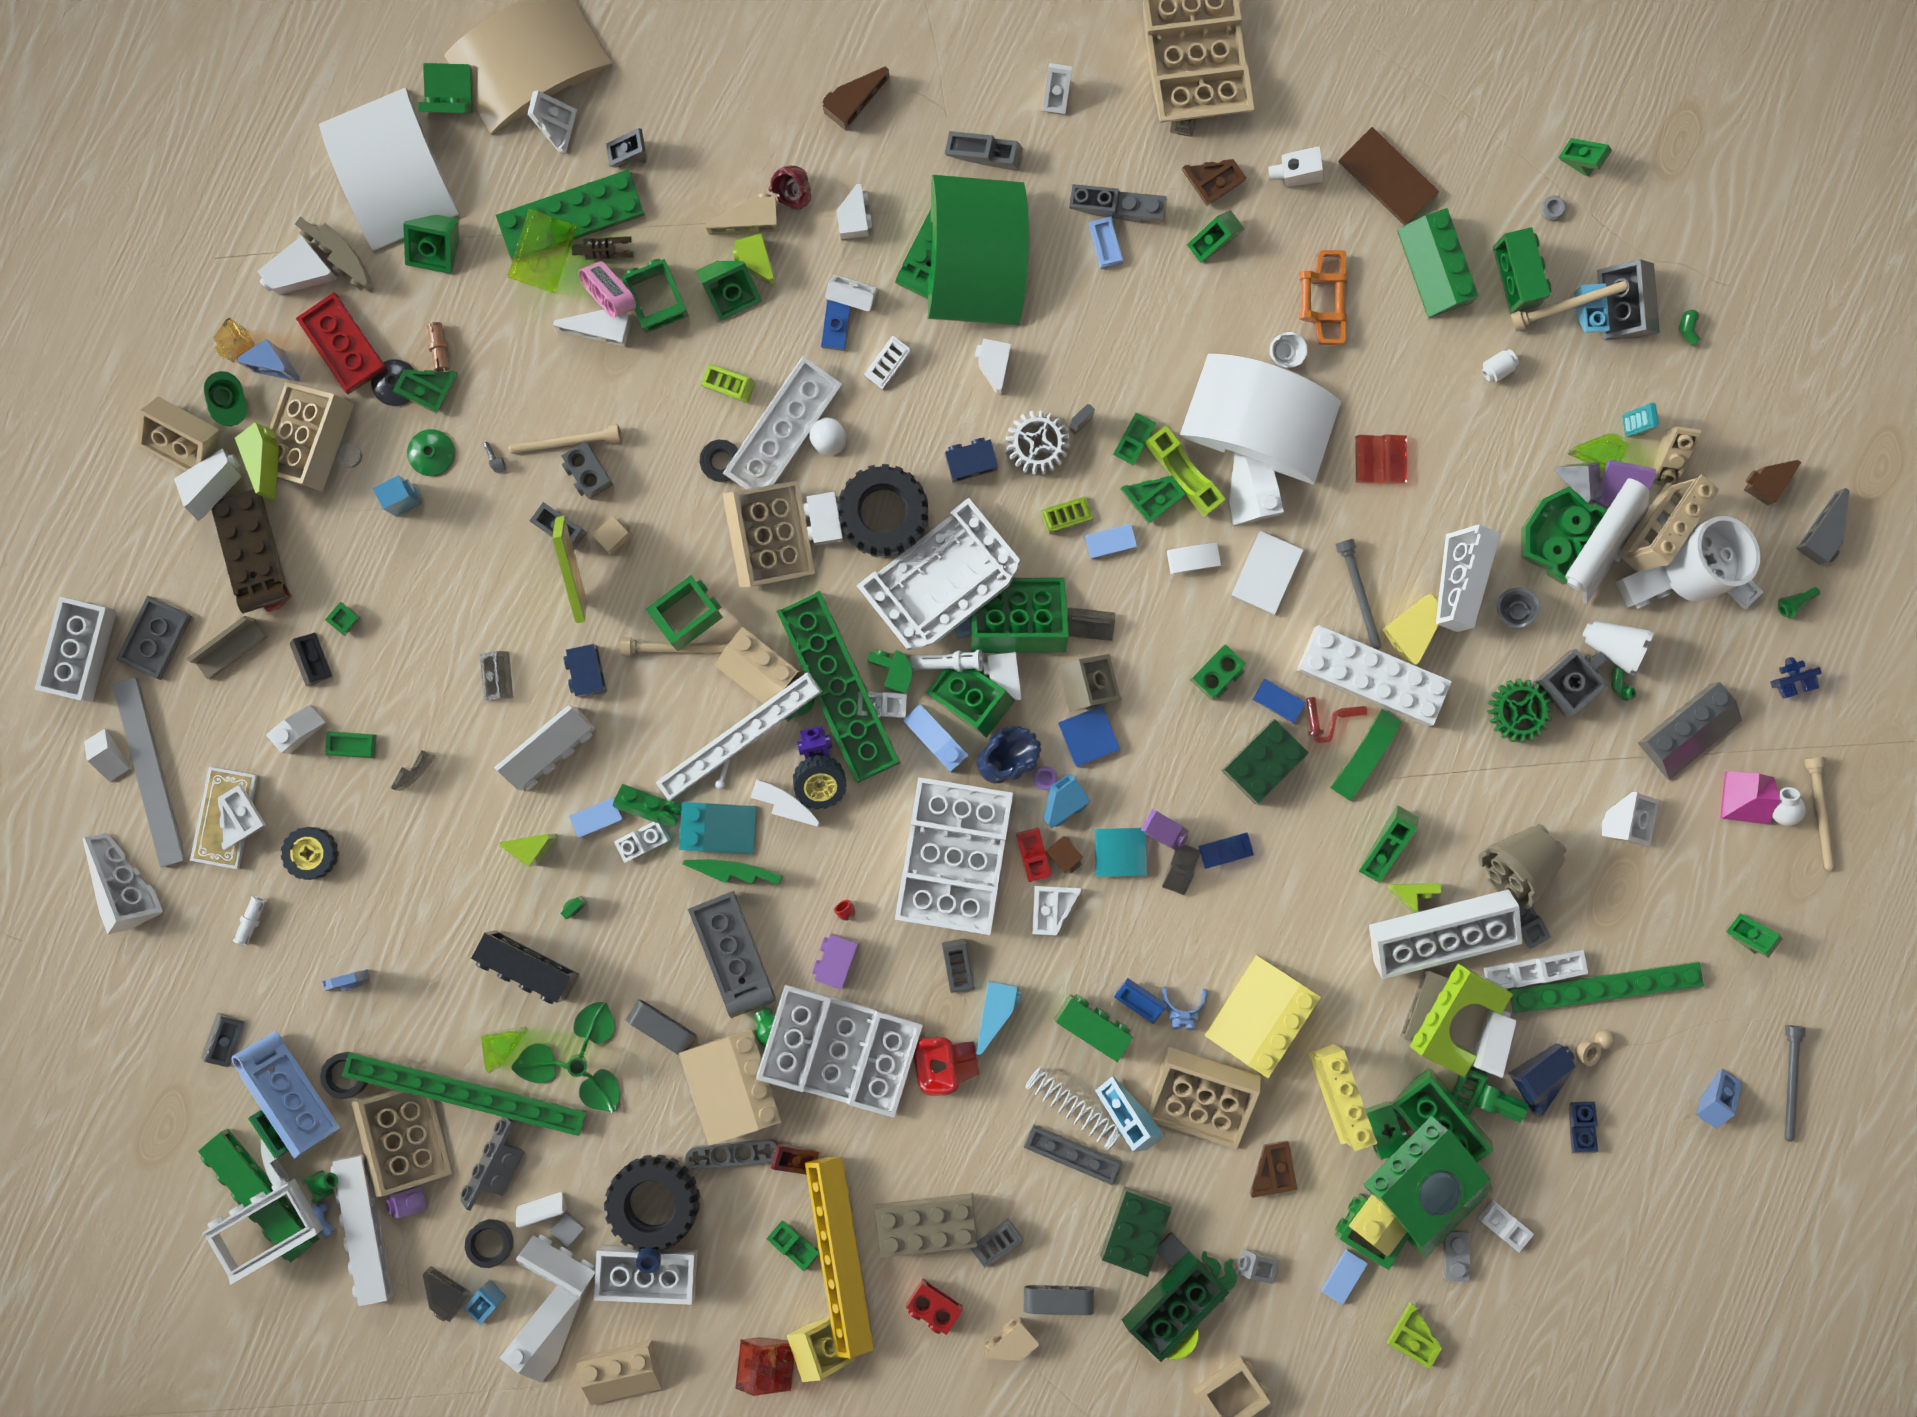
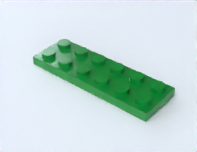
[496,169,645,261]

